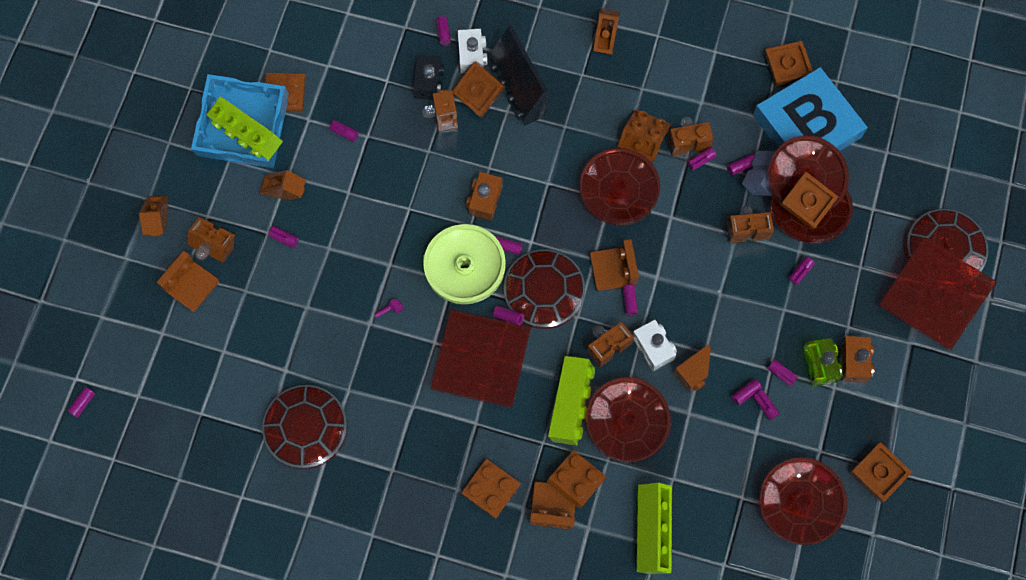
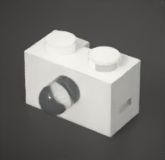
[458,29,487,74]
[632,320,677,371]

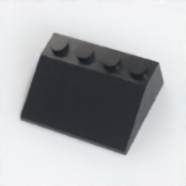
[489,26,547,126]

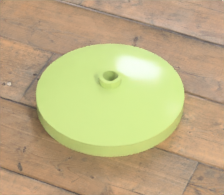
[424,224,505,304]

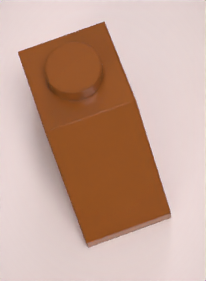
[593,8,620,55]
[259,170,306,200]
[139,196,168,237]
[673,344,711,392]

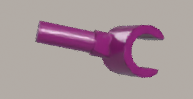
[374,299,404,318]

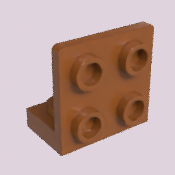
[618,110,671,162]
[590,239,639,291]
[157,251,219,312]
[530,482,575,530]

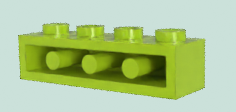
[206,96,283,161]
[548,356,595,446]
[637,483,672,574]

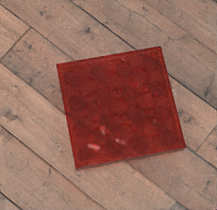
[879,237,997,351]
[431,310,531,408]

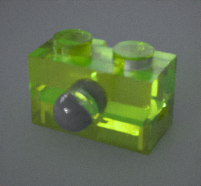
[803,338,843,387]

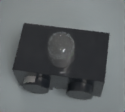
[413,55,445,100]

